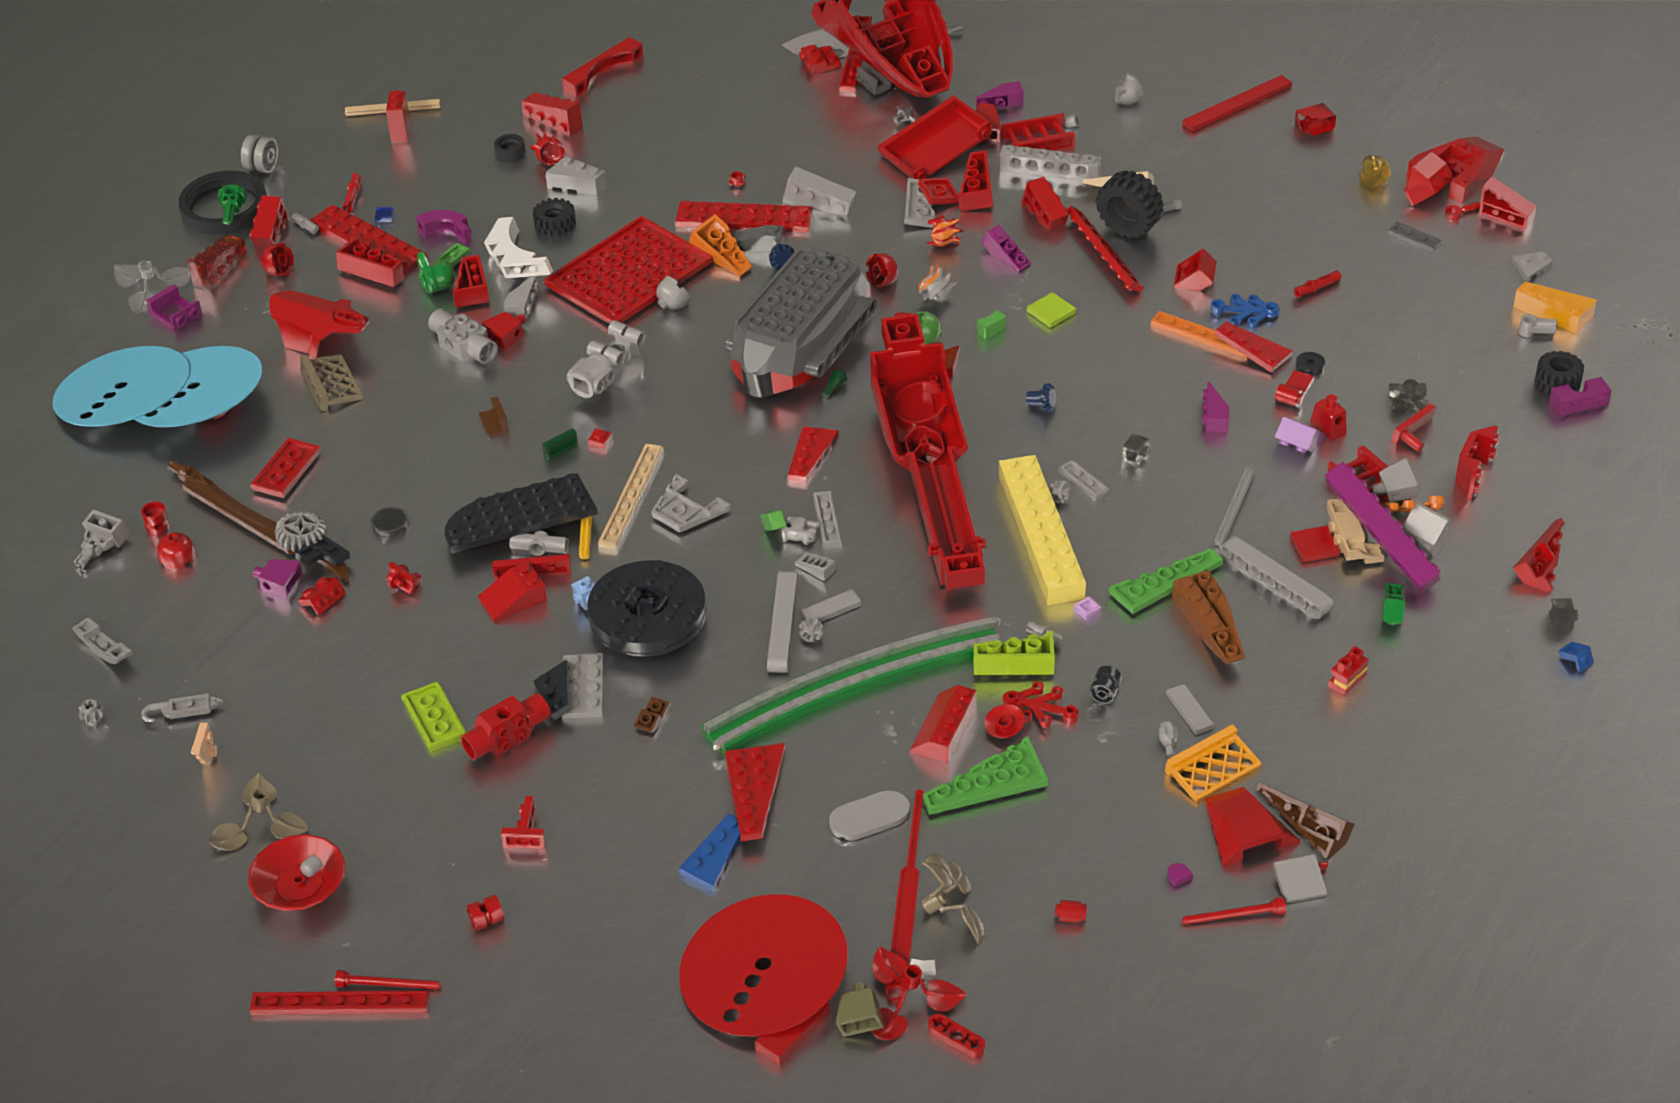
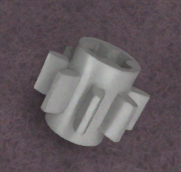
[1048,480,1070,504]
[799,618,823,642]
[78,699,104,724]

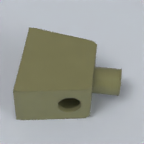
[836,983,884,1037]

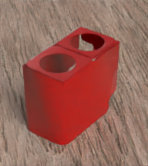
[1295,103,1336,136]

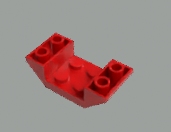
[1455,425,1500,500]

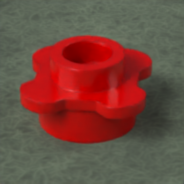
[729,171,746,186]

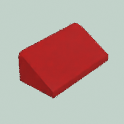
[945,346,960,378]

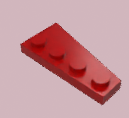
[787,426,839,482]

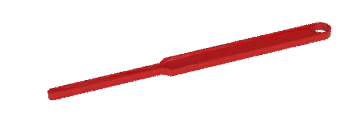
[886,789,923,1004]

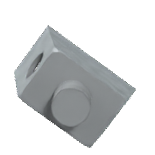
[1371,458,1421,502]

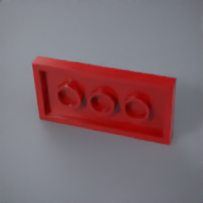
[250,438,321,498]

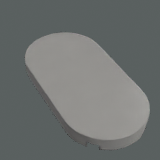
[829,790,910,841]

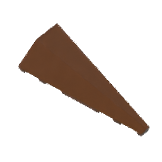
[1256,782,1355,859]

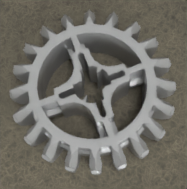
[275,511,327,553]

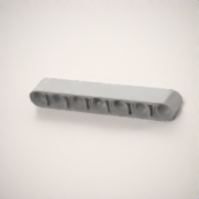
[1218,536,1334,619]
[767,571,798,673]

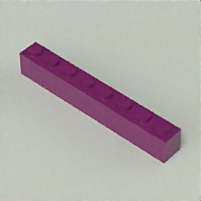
[1325,462,1440,594]

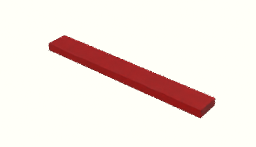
[839,16,873,92]
[1182,75,1292,132]
[250,991,430,1015]

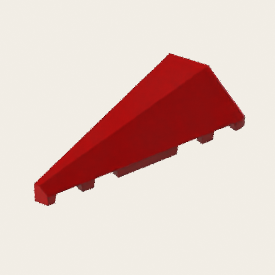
[1513,517,1565,592]

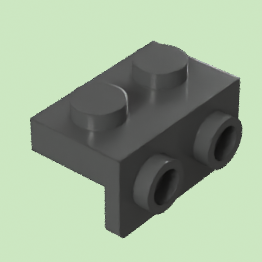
[857,66,891,95]

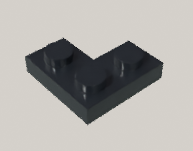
[295,535,350,567]

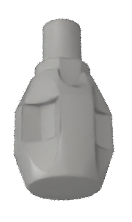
[1159,721,1178,758]

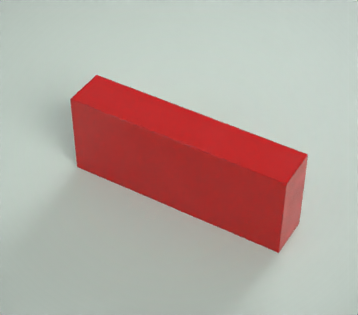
[755,1003,831,1066]

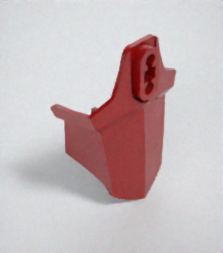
[269,290,369,359]

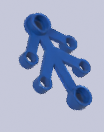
[1211,294,1280,328]

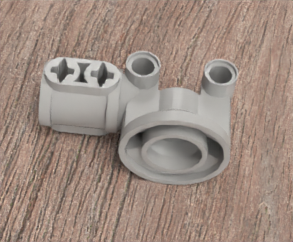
[567,320,646,398]

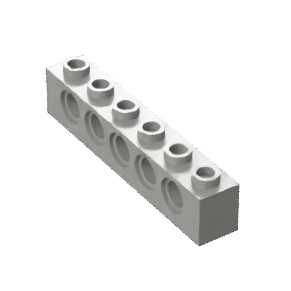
[1000,145,1101,181]

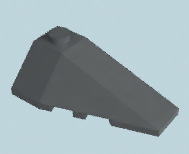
[731,225,786,252]

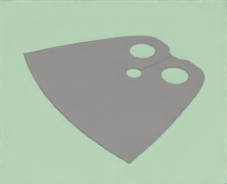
[781,29,849,58]

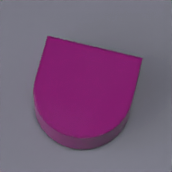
[1167,863,1193,887]

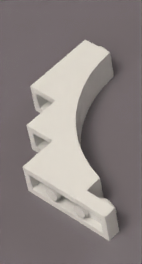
[484,217,553,278]

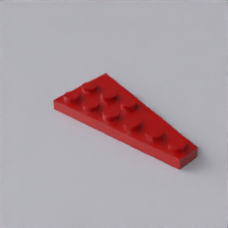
[725,743,786,842]

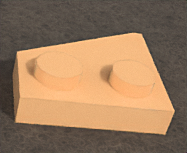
[191,723,217,765]

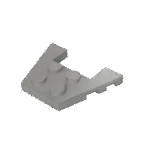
[651,474,731,532]

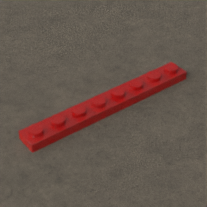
[1068,206,1144,293]

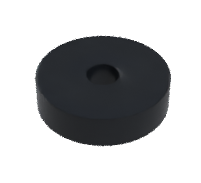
[1296,352,1325,376]

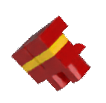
[1328,646,1369,696]

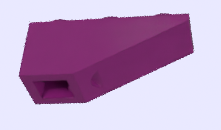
[976,81,1024,109]
[981,224,1031,272]
[1202,382,1229,433]

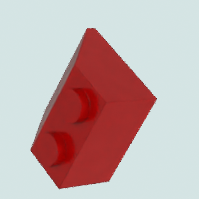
[1174,248,1217,291]

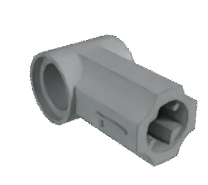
[1518,314,1557,338]

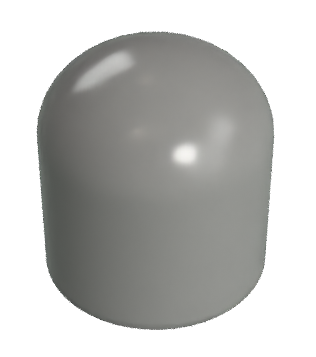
[1064,114,1080,128]
[300,855,323,877]

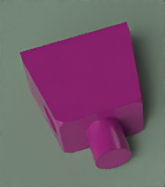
[253,559,303,600]

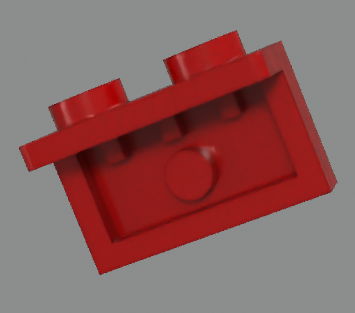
[298,577,346,615]

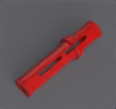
[342,173,362,212]
[1293,270,1342,298]

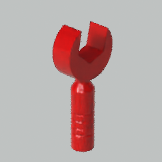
[1445,202,1480,221]

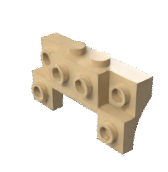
[1327,499,1384,564]

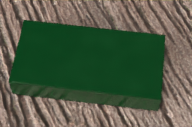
[542,428,578,461]

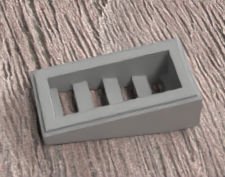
[795,552,837,581]

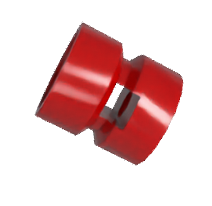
[141,501,170,537]
[466,894,505,931]

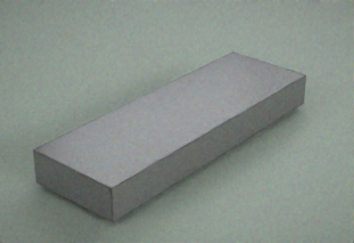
[1058,460,1109,502]
[801,589,862,622]
[1166,684,1214,736]

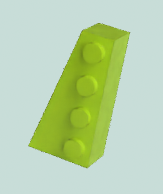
[973,631,1055,676]

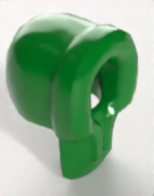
[416,251,455,294]

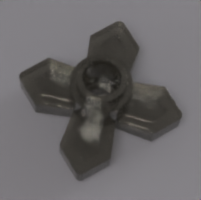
[1388,379,1430,413]

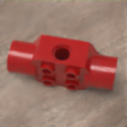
[460,693,551,761]

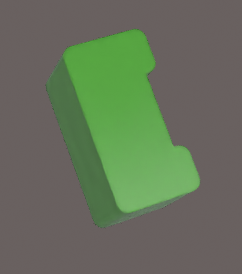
[977,310,1006,339]
[760,509,787,530]

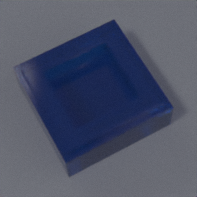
[374,207,394,222]

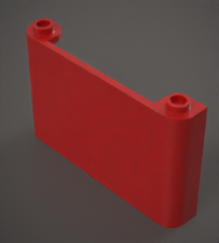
[877,95,991,179]

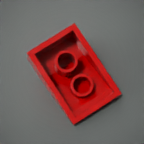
[478,561,547,622]

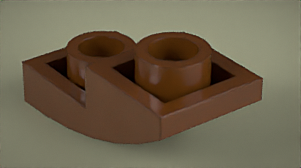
[633,697,671,733]

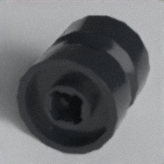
[1089,666,1122,704]

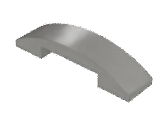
[72,617,133,664]

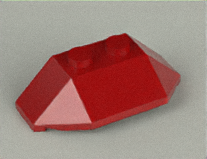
[1404,151,1454,206]

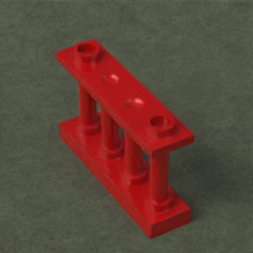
[1001,113,1076,151]
[1327,445,1411,504]

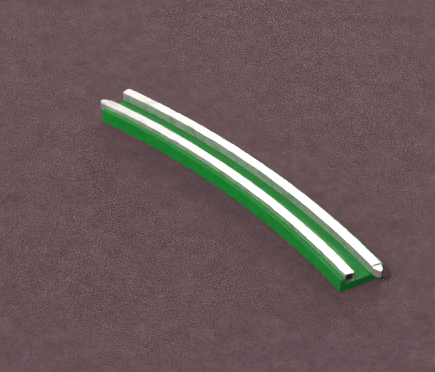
[702,617,1000,755]

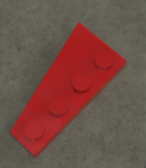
[1214,321,1293,373]

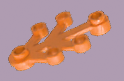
[1380,496,1444,515]

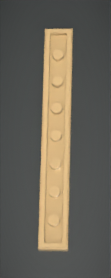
[598,443,663,550]

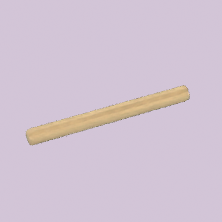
[345,99,440,116]

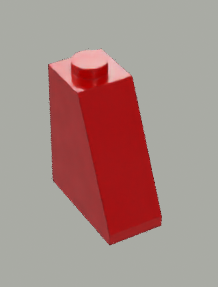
[975,102,1001,143]

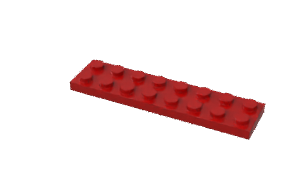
[675,201,813,232]
[309,204,428,275]

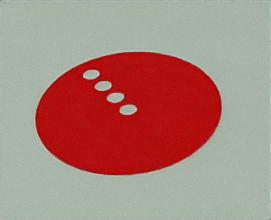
[679,894,848,1037]

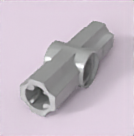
[509,531,569,556]

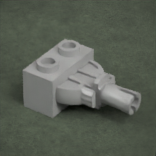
[74,510,130,568]

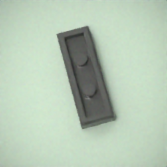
[1388,222,1442,253]

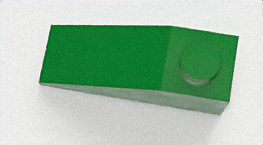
[1382,582,1405,625]

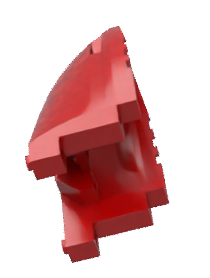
[811,0,953,98]

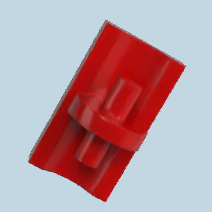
[386,562,421,595]

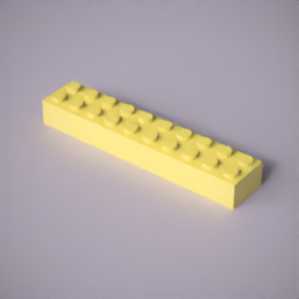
[999,455,1086,606]

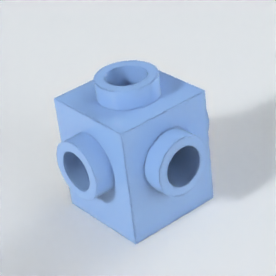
[571,576,595,610]

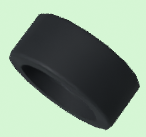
[494,134,526,162]

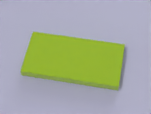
[401,681,467,752]

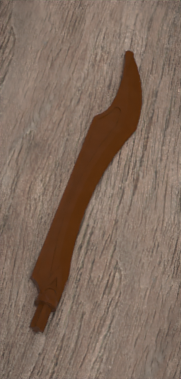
[167,460,350,583]

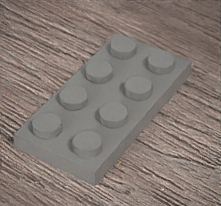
[562,653,604,719]

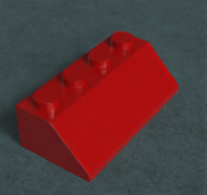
[910,685,977,763]

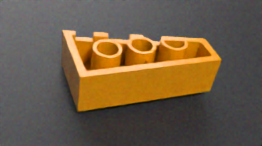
[1513,281,1597,334]

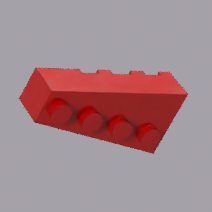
[521,92,583,137]
[958,150,994,211]
[336,237,404,287]

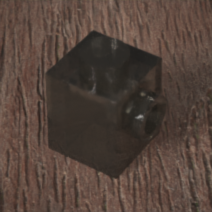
[1122,433,1151,466]
[1549,598,1578,630]

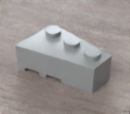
[546,156,607,196]

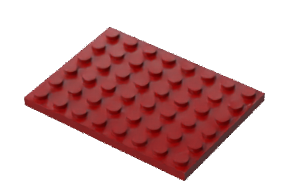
[543,215,713,324]

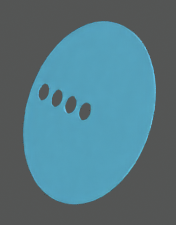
[53,346,190,427]
[134,346,263,427]

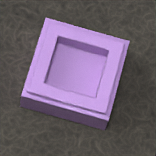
[1074,596,1102,620]

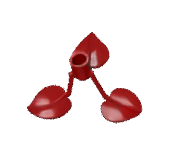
[872,946,966,1040]

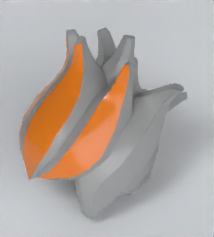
[918,266,957,302]

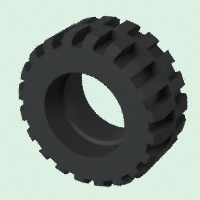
[1096,170,1164,238]

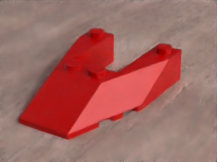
[1406,137,1505,204]

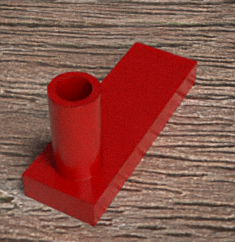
[1391,403,1436,452]

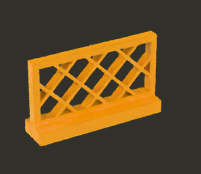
[1164,724,1262,803]

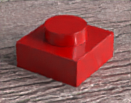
[588,428,613,449]

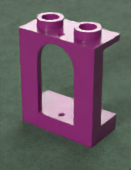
[146,284,202,331]

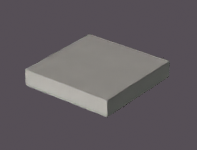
[1273,854,1328,904]

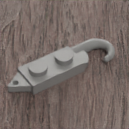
[141,693,223,723]

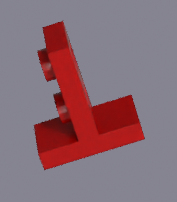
[501,796,546,849]

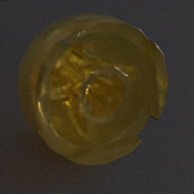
[1359,155,1391,189]

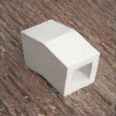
[910,959,936,980]

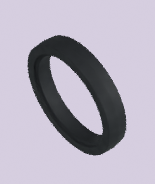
[179,170,267,235]

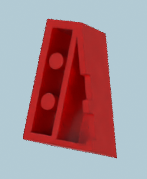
[1021,176,1069,231]

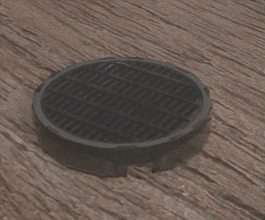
[371,506,409,537]

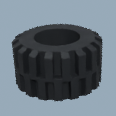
[1535,351,1584,394]

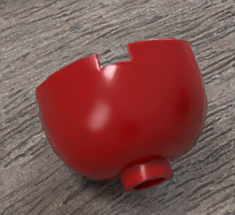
[261,243,294,277]
[866,253,898,288]
[157,532,196,569]

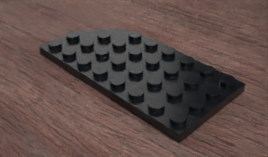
[444,473,598,554]

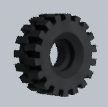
[533,198,576,237]

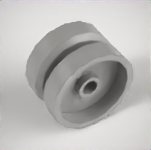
[241,134,278,173]

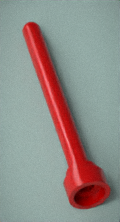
[1181,896,1286,925]
[335,970,441,990]

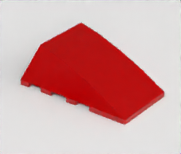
[1205,787,1300,867]

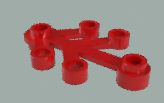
[1002,681,1079,728]

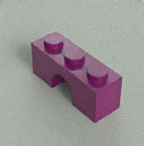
[1549,377,1612,416]

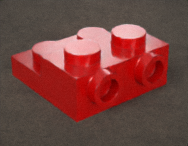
[799,44,842,75]

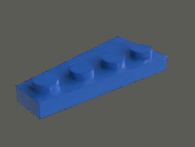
[679,813,740,891]

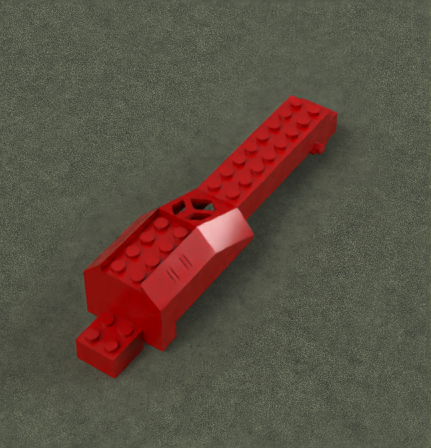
[870,314,987,590]

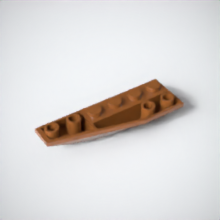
[1172,570,1245,664]

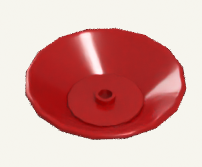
[248,834,345,911]

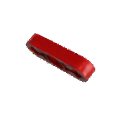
[928,1014,985,1059]

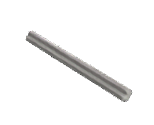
[1214,468,1254,546]

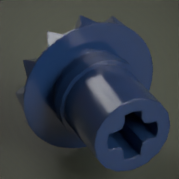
[769,244,795,270]
[1026,383,1057,413]

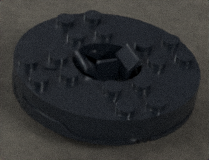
[587,560,706,656]

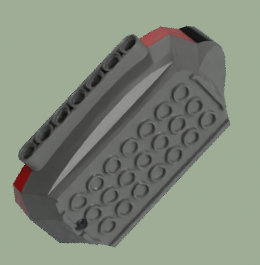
[725,248,877,397]

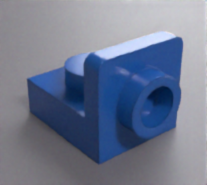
[1558,642,1594,672]

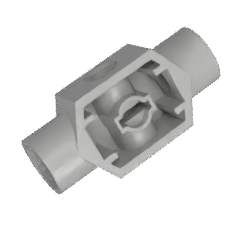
[428,309,498,364]

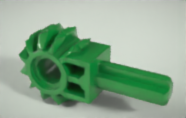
[218,183,247,226]

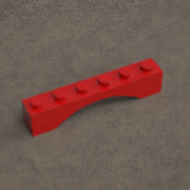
[562,37,644,98]

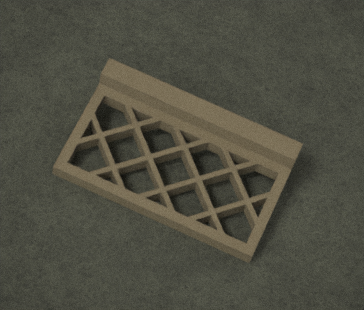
[300,354,363,412]

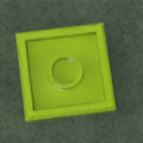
[1027,292,1076,328]

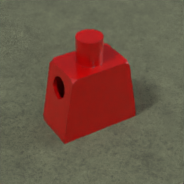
[481,312,526,350]
[1310,394,1347,442]

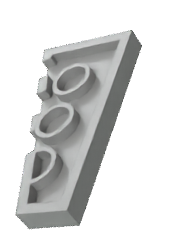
[904,178,935,228]

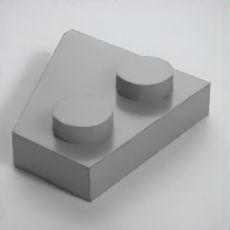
[1512,251,1552,282]

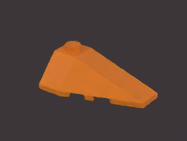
[689,214,752,278]

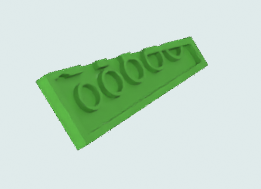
[1108,548,1223,614]

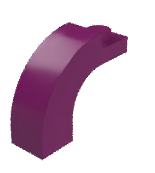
[415,210,472,244]

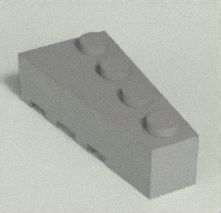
[782,166,856,216]

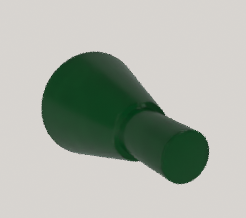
[822,369,848,398]

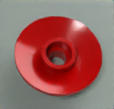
[984,704,1025,738]

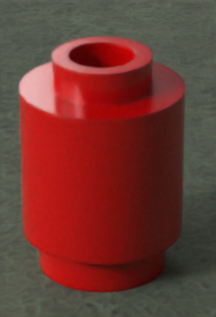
[1055,900,1087,923]

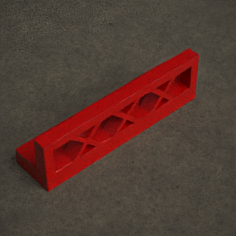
[492,554,571,581]

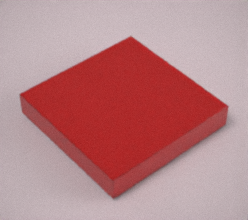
[918,178,959,205]
[1290,526,1340,563]

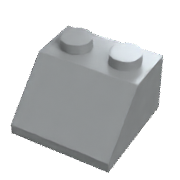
[1403,502,1450,559]

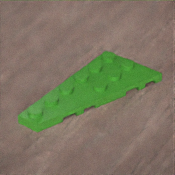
[923,736,1048,815]

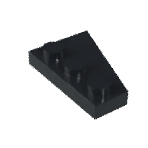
[533,659,572,721]

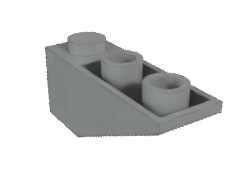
[504,276,539,319]

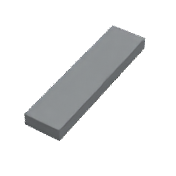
[813,491,842,549]

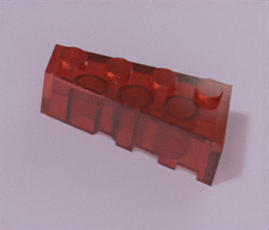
[187,234,247,292]

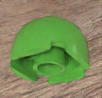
[916,311,943,345]

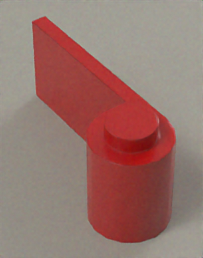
[1275,370,1314,407]

